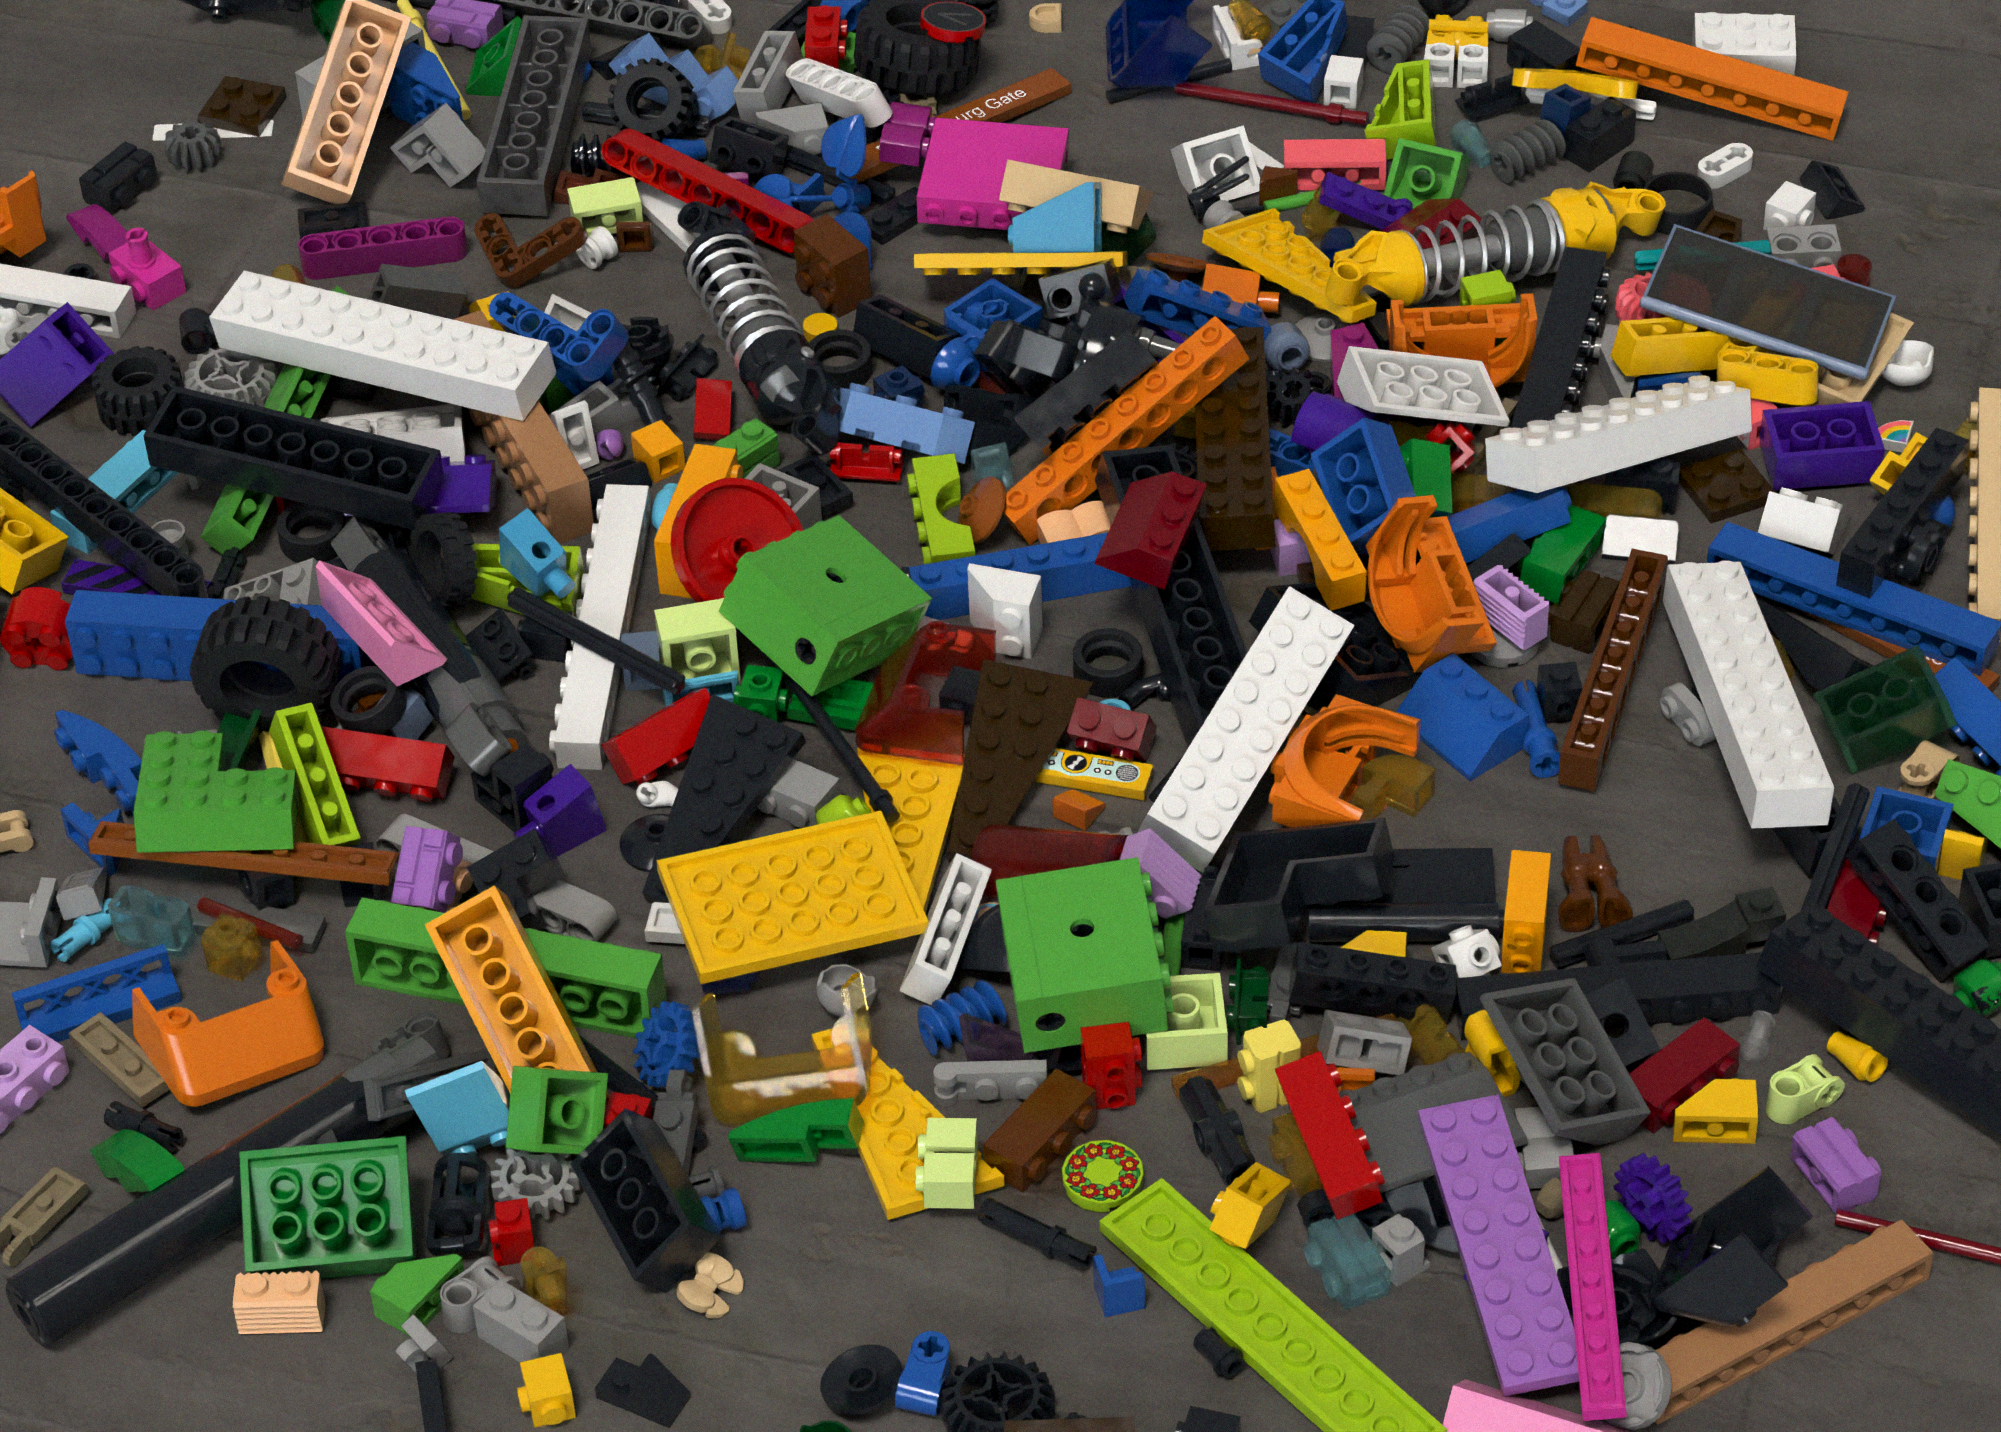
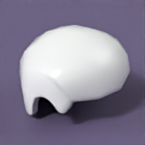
[1882,340,1934,386]

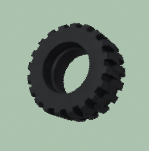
[854,0,982,97]
[190,596,342,732]

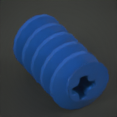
[917,980,1007,1056]

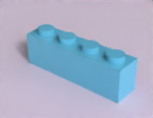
[50,430,179,554]

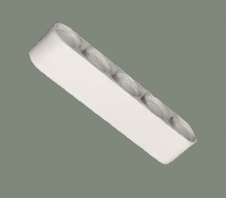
[786,58,893,128]

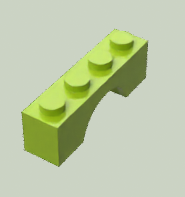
[906,453,975,565]

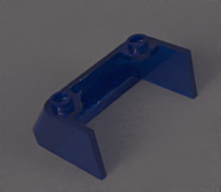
[1106,0,1212,88]

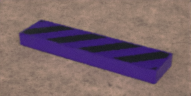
[61,559,211,595]

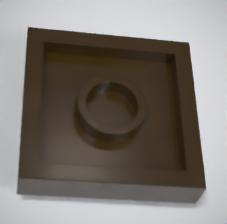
[198,76,287,137]
[1679,448,1776,524]

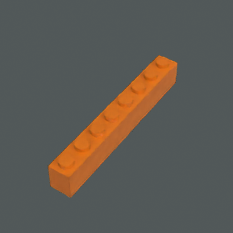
[1576,17,1849,141]

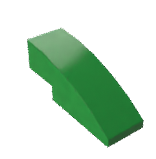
[728,1098,864,1162]
[89,1129,185,1192]

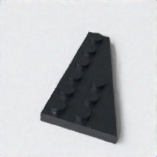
[642,694,806,904]

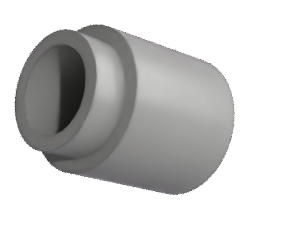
[1486,9,1535,42]

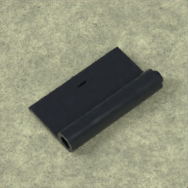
[1307,848,1505,943]

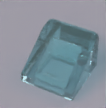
[971,442,1013,487]

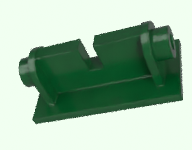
[1227,958,1270,1045]

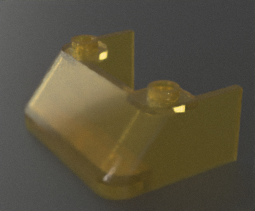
[691,972,873,1124]

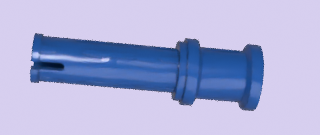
[1512,680,1560,778]

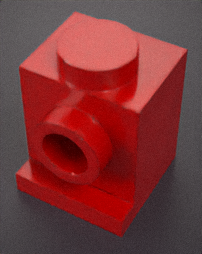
[488,1198,536,1267]

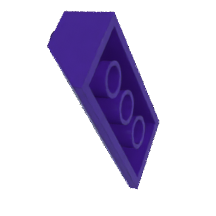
[344,454,497,516]

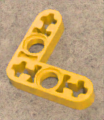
[1511,68,1638,99]

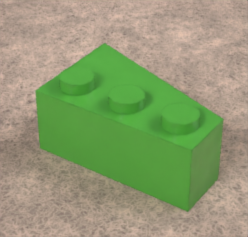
[1934,759,2001,848]

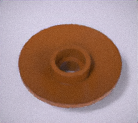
[1145,252,1213,281]
[957,476,1006,545]

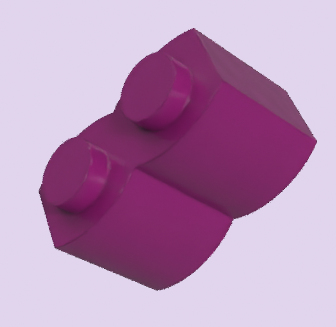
[879,102,937,167]

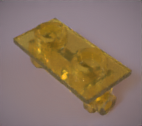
[1301,181,1341,241]
[1397,1004,1466,1065]

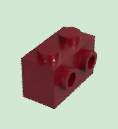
[1067,697,1157,762]

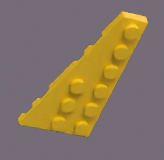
[856,741,965,914]
[811,1023,1005,1220]

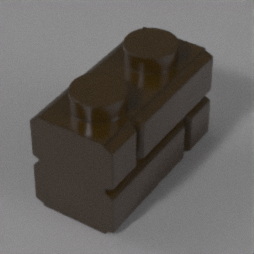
[1548,569,1620,654]

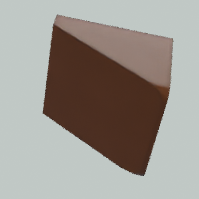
[1259,166,1298,205]
[616,221,654,252]

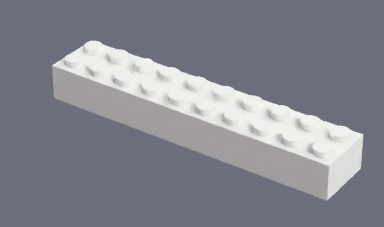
[209,270,557,421]
[1663,560,1834,829]

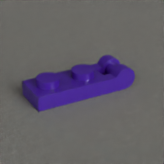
[1318,172,1413,230]

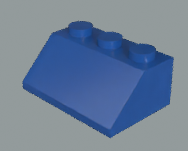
[1396,653,1529,781]

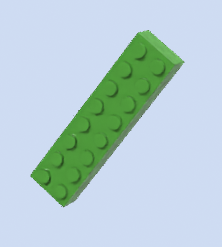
[345,897,667,1039]

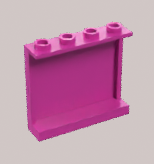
[917,118,1069,230]

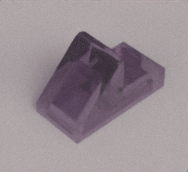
[959,1013,1033,1062]

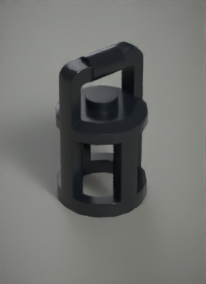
[426,1153,491,1255]

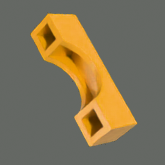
[1274,469,1367,611]

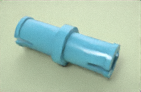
[50,898,124,962]

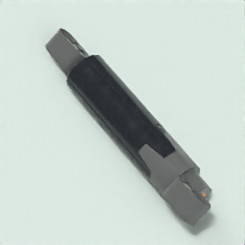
[331,516,529,777]

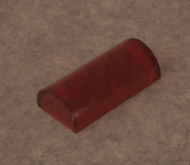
[971,824,1129,895]

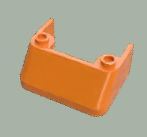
[132,940,324,1107]

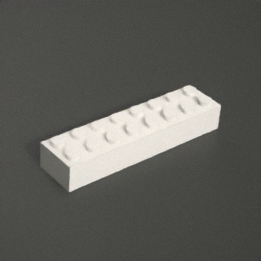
[1485,375,1752,493]
[1137,586,1354,873]

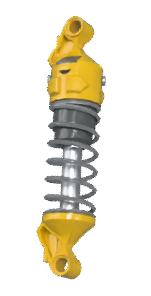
[1325,181,1666,307]

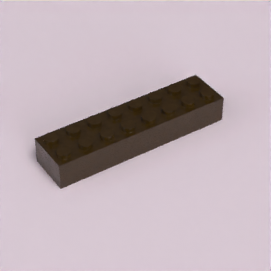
[1192,327,1276,551]

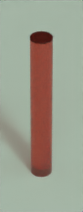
[197,897,303,950]

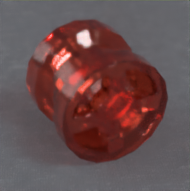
[1837,254,1872,287]

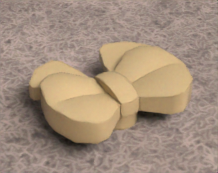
[676,1252,744,1318]

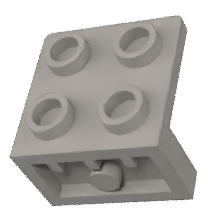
[0,877,62,967]

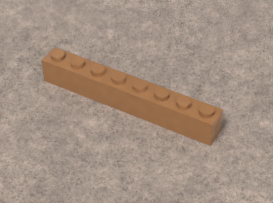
[1655,1219,1933,1425]

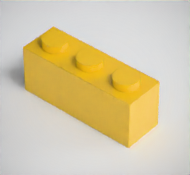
[1610,314,1729,377]

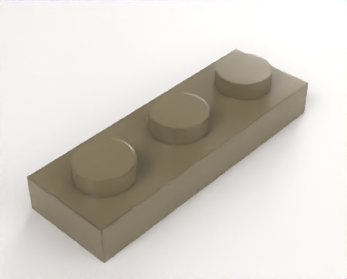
[69,1012,170,1108]

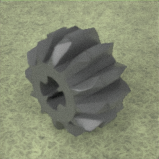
[164,119,221,173]

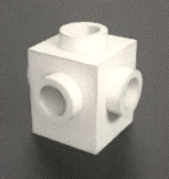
[1431,925,1502,978]

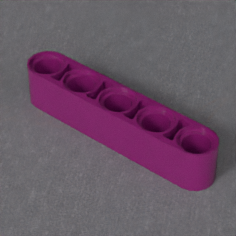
[298,217,468,280]

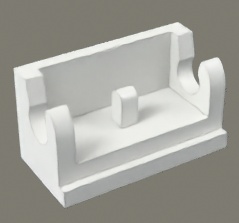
[1213,4,1263,71]

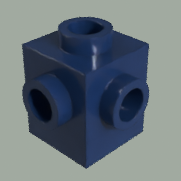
[873,365,925,408]

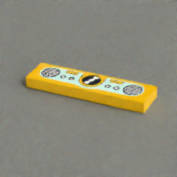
[1035,748,1153,801]

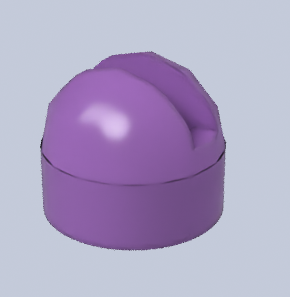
[595,429,624,461]

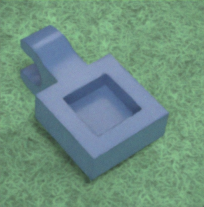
[1529,0,1588,27]

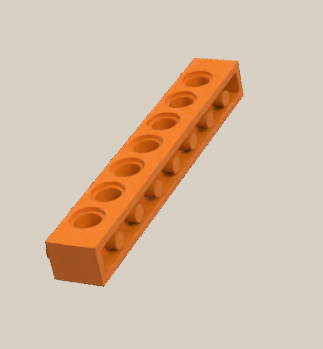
[1003,316,1249,546]

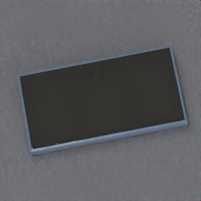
[1639,224,1896,381]

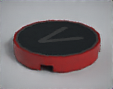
[920,1,986,43]

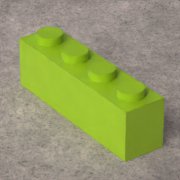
[269,703,360,847]

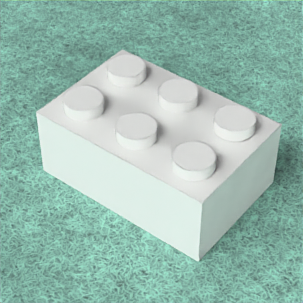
[1692,12,1796,75]

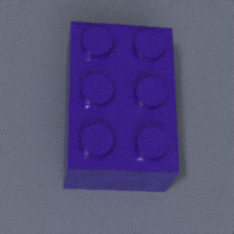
[1759,401,1885,490]

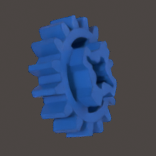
[633,1001,703,1089]

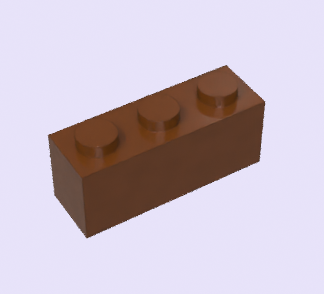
[983,1068,1098,1193]

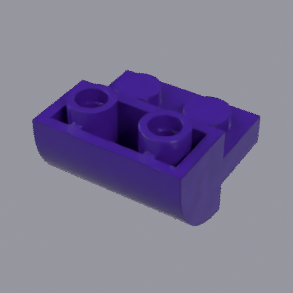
[1291,391,1390,452]

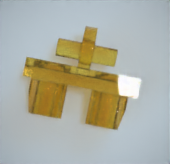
[694,32,751,80]
[520,1247,567,1316]

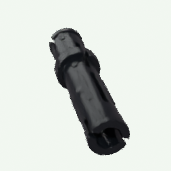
[978,1197,1097,1271]

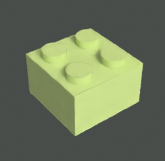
[654,598,741,681]
[1143,973,1228,1070]

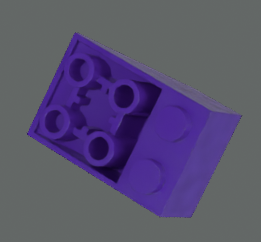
[0,302,114,428]

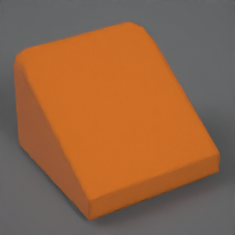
[1052,789,1106,831]

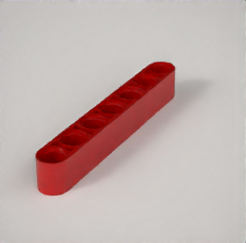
[601,128,814,253]

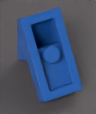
[60,802,124,876]

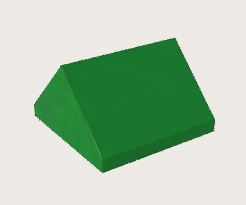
[465,16,522,96]

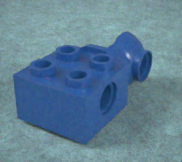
[930,278,1043,390]

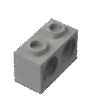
[1765,224,1842,273]
[1317,1010,1412,1075]

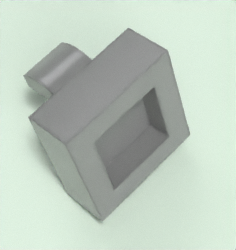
[395,1314,453,1372]

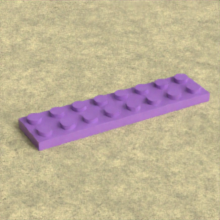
[1418,1094,1579,1397]

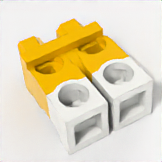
[1424,15,1489,88]

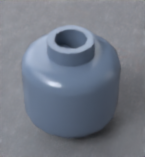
[1264,322,1310,373]

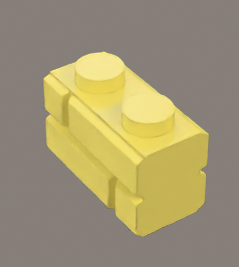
[1237,1019,1301,1113]

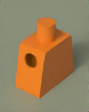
[1202,264,1280,313]

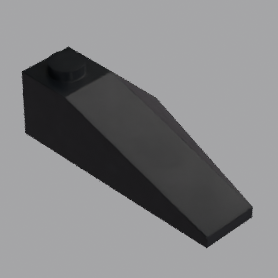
[1758,599,1900,710]

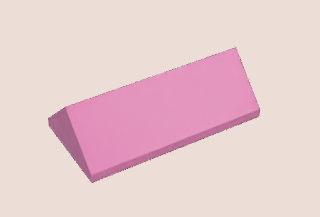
[315,560,447,686]
[1443,1379,1629,1432]

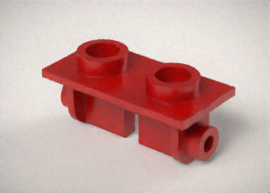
[829,442,905,482]

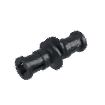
[612,324,673,428]

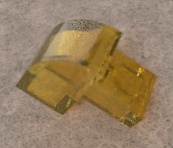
[1353,755,1436,820]

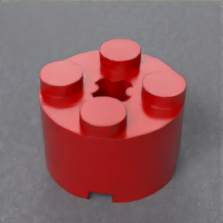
[0,587,73,670]

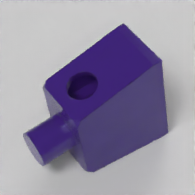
[513,764,607,856]

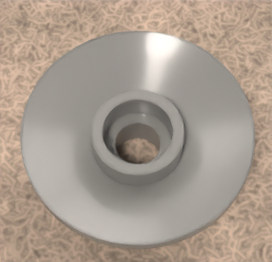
[1295,314,1355,363]

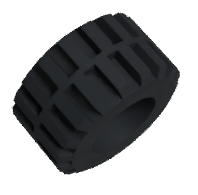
[608,58,698,143]
[92,346,184,436]

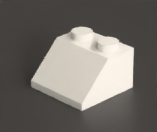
[1170,125,1260,201]
[967,563,1043,659]

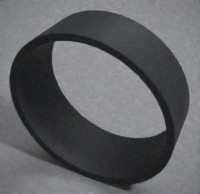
[1644,171,1714,235]

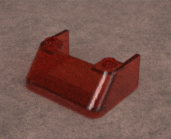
[855,621,996,765]

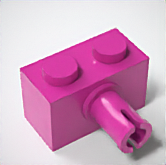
[108,228,186,311]

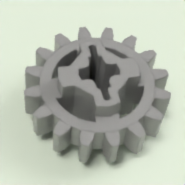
[490,1148,581,1221]

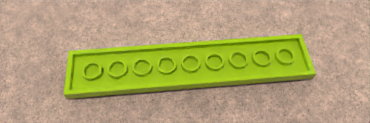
[1099,1178,1447,1432]

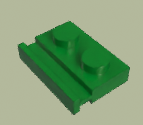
[787,679,875,731]

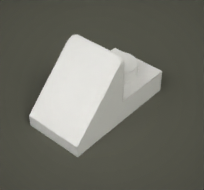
[549,400,600,470]

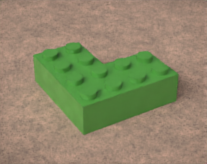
[133,731,298,853]

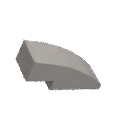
[548,378,640,437]

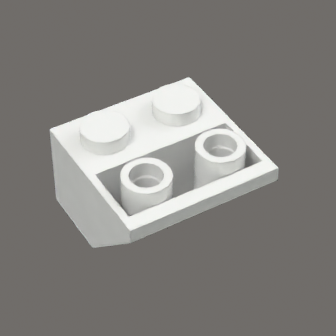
[1758,487,1851,555]

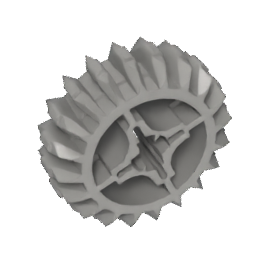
[184,348,278,407]

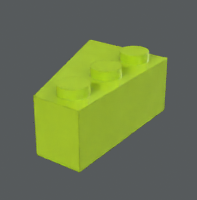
[1365,59,1437,160]
[471,543,585,617]

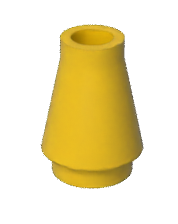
[1827,1031,1888,1082]

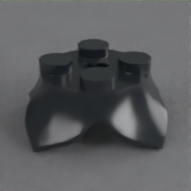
[1557,1249,1678,1346]

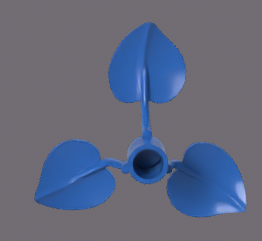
[754,114,873,271]

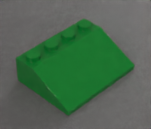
[239,1136,417,1279]

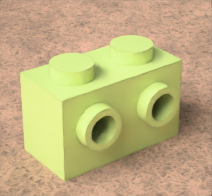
[567,177,643,237]

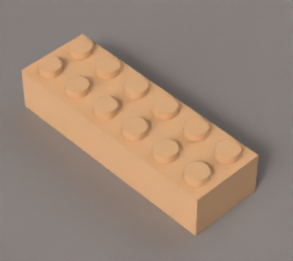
[281,0,411,205]

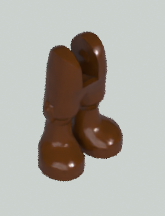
[1558,834,1633,932]

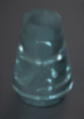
[1449,120,1491,168]

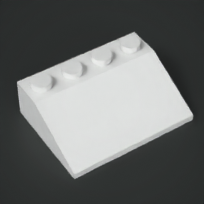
[1337,346,1510,427]
[321,404,466,462]

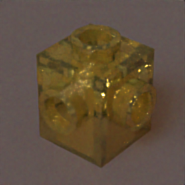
[201,913,262,982]

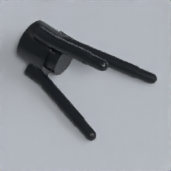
[1187,156,1264,219]

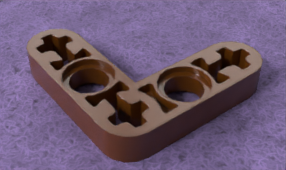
[474,213,588,288]

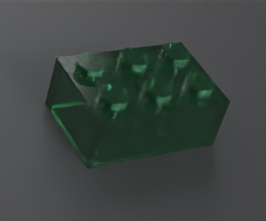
[1813,645,1957,774]

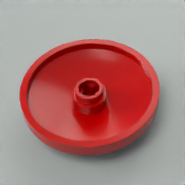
[670,478,803,603]

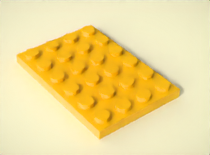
[657,811,929,984]

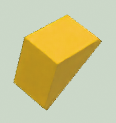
[1938,829,1990,880]

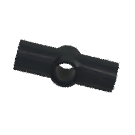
[1179,1075,1256,1185]

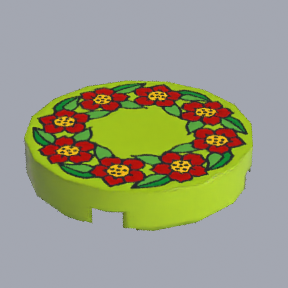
[1062,1140,1144,1213]

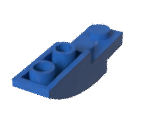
[54,710,142,818]

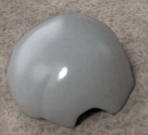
[816,964,878,1018]

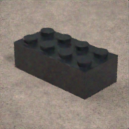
[570,1108,722,1293]

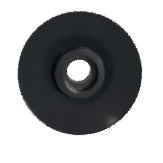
[620,814,669,872]
[820,1345,903,1415]

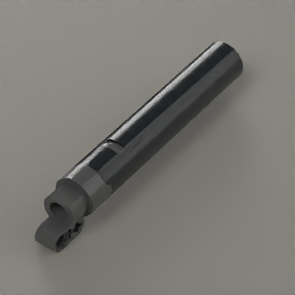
[6,1012,450,1346]

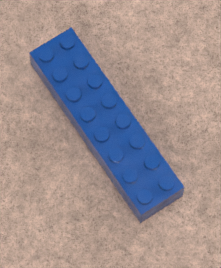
[65,590,374,684]

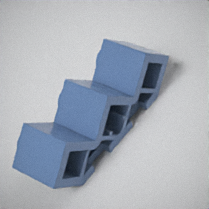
[609,33,739,121]
[837,383,975,464]

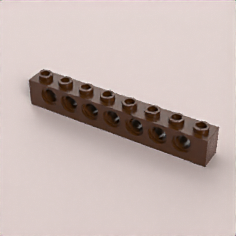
[1558,548,1668,792]

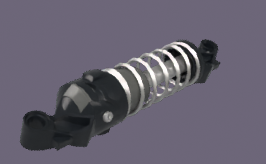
[677,201,842,455]

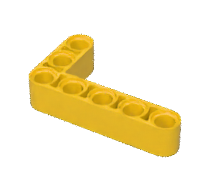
[1717,289,1819,406]

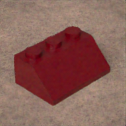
[1380,198,1482,249]
[1095,471,1207,590]

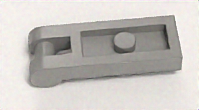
[933,1060,1047,1107]

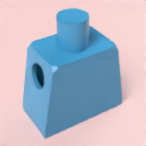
[499,508,575,598]

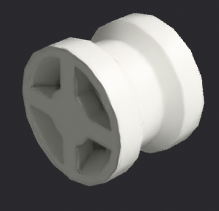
[576,226,618,269]

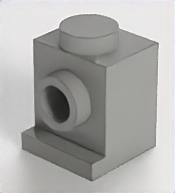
[1371,1214,1430,1287]

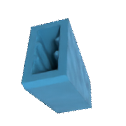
[1008,182,1102,253]

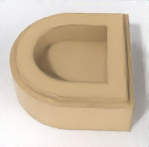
[1029,3,1062,33]

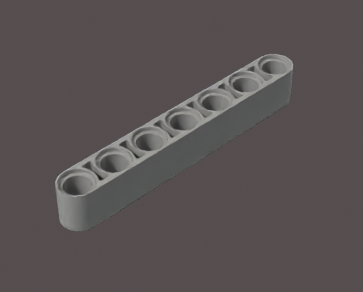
[375,814,617,942]

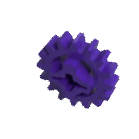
[1614,1153,1693,1243]

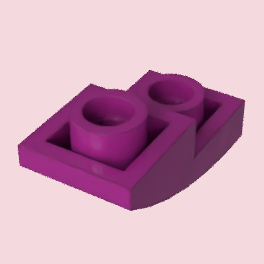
[66,204,128,261]

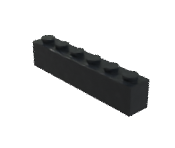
[1836,427,1970,598]

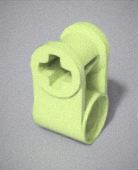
[1765,1054,1845,1124]

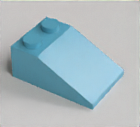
[405,1061,510,1156]

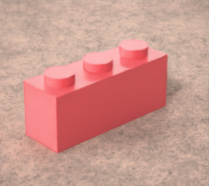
[1284,139,1386,190]

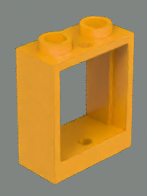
[1501,850,1551,973]

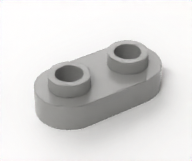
[1659,682,1716,746]

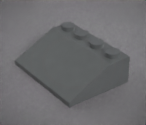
[1479,978,1651,1145]
[1339,1052,1528,1193]

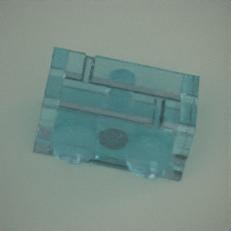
[1304,1214,1390,1310]

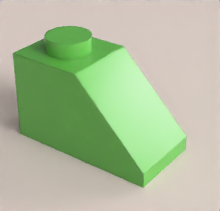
[370,1254,464,1337]

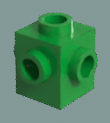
[733,665,790,722]

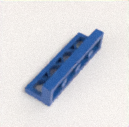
[11,944,182,1042]

